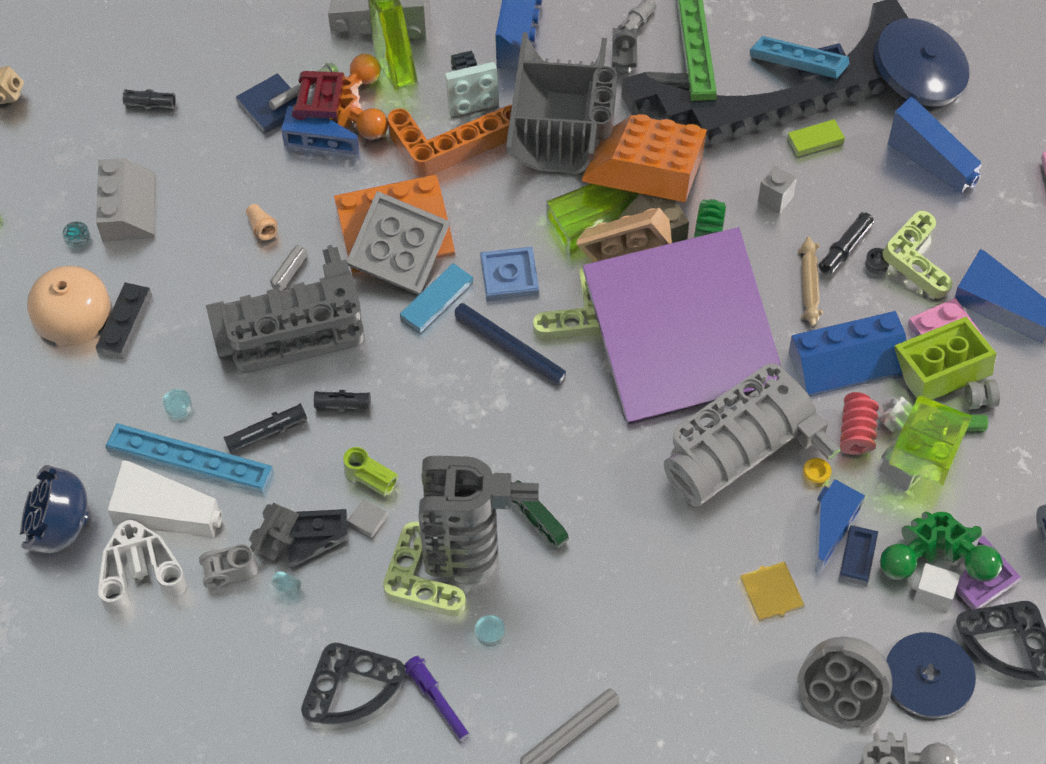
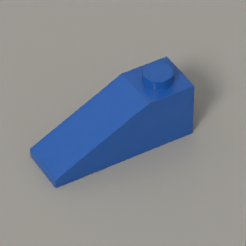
[281,106,359,155]
[815,479,865,573]

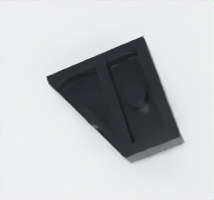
[288,509,348,567]

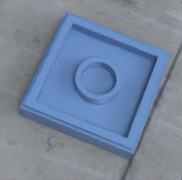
[480,247,539,301]

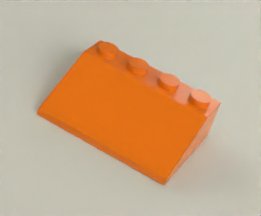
[334,174,455,276]

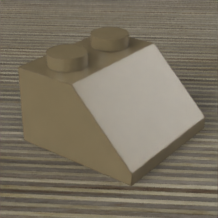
[617,194,689,243]

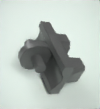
[612,28,637,73]
[249,502,299,560]

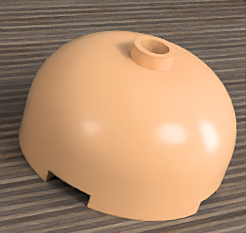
[27,266,112,346]

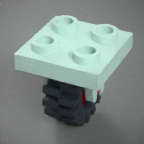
[445,51,500,117]

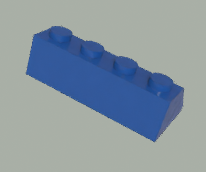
[495,0,543,70]
[788,311,907,397]

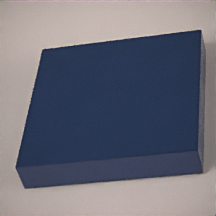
[236,73,298,133]

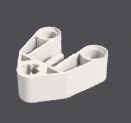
[98,520,187,614]

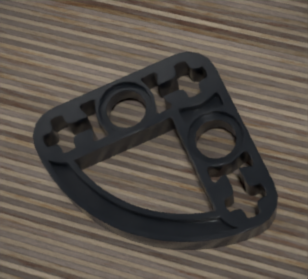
[953,601,1046,686]
[301,642,406,730]

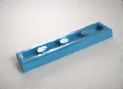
[749,36,849,79]

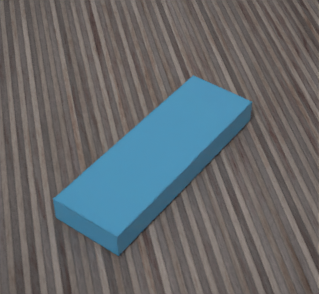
[400,263,473,333]

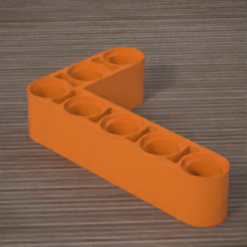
[387,104,512,177]

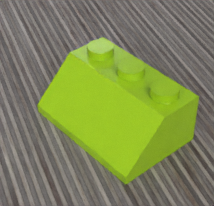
[894,316,997,404]

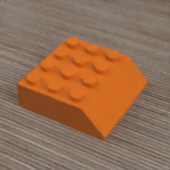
[582,114,707,202]

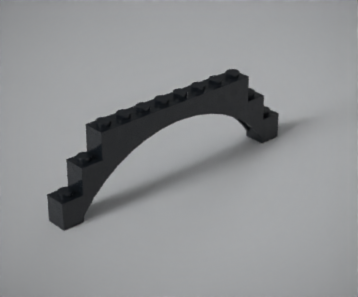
[621,0,908,147]

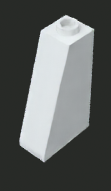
[108,460,222,537]

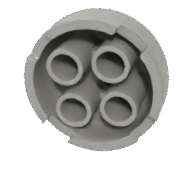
[797,636,892,729]

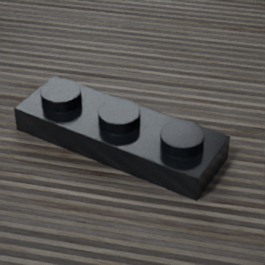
[95,282,152,359]

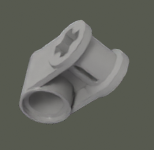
[199,544,258,589]

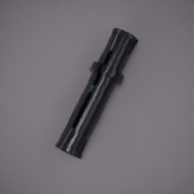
[818,212,874,275]
[223,403,307,453]

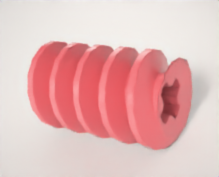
[840,392,879,455]

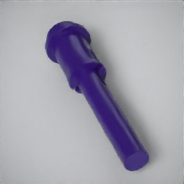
[404,656,470,741]

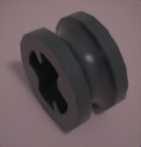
[865,248,889,275]

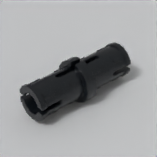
[123,89,176,109]
[314,390,371,412]

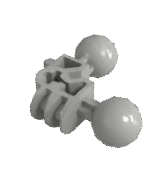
[859,732,958,764]

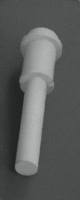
[269,63,339,110]

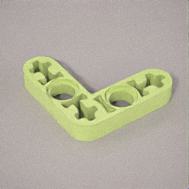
[883,211,953,299]
[533,262,601,339]
[383,522,466,616]

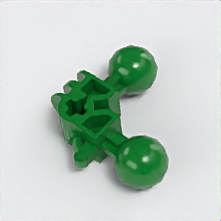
[879,511,1003,582]

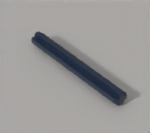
[454,303,566,384]

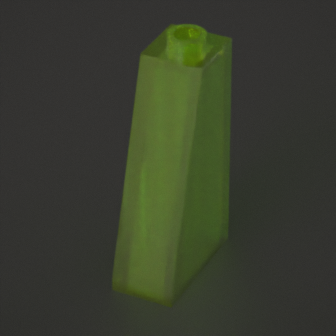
[368,0,418,91]
[546,184,641,255]

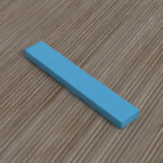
[105,423,273,494]

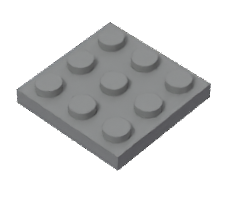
[347,191,451,295]

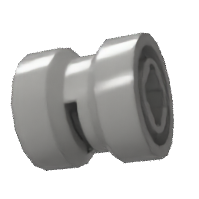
[965,379,1000,410]

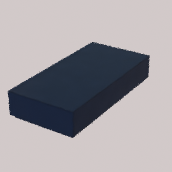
[838,525,879,586]

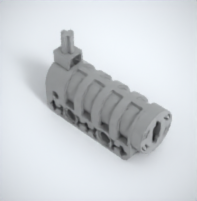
[664,363,841,507]

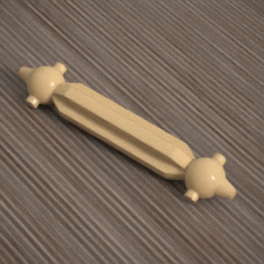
[798,236,823,327]

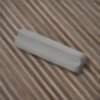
[270,245,307,291]

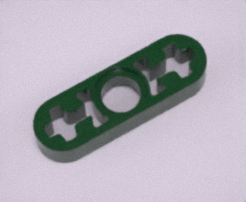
[511,480,569,549]

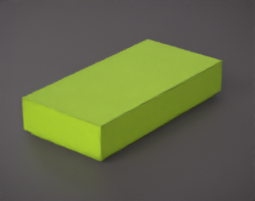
[787,119,845,157]

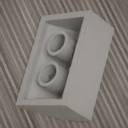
[96,158,155,241]

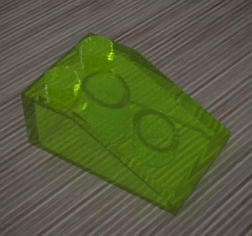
[889,395,972,486]

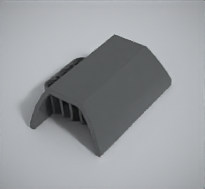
[506,32,617,174]

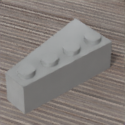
[328,0,431,39]

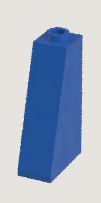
[888,97,982,194]
[954,249,1046,343]

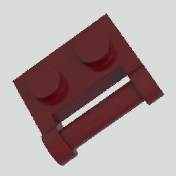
[292,71,345,120]

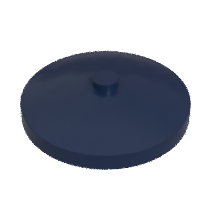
[874,18,970,106]

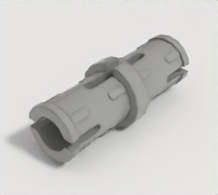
[618,0,657,30]

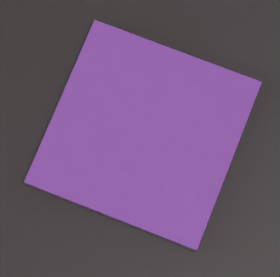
[582,227,782,424]

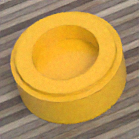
[802,458,832,488]

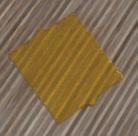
[740,561,805,622]

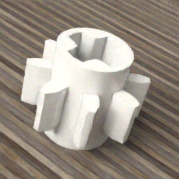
[878,396,915,432]

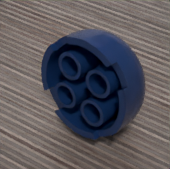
[20,465,89,554]

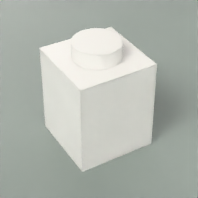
[911,563,960,612]

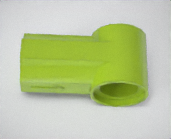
[343,447,398,497]

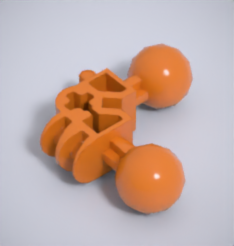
[329,54,388,140]

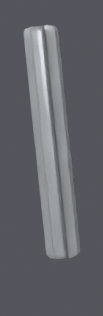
[520,688,620,764]

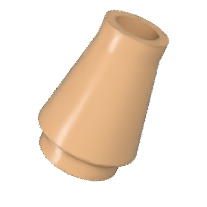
[246,204,278,240]

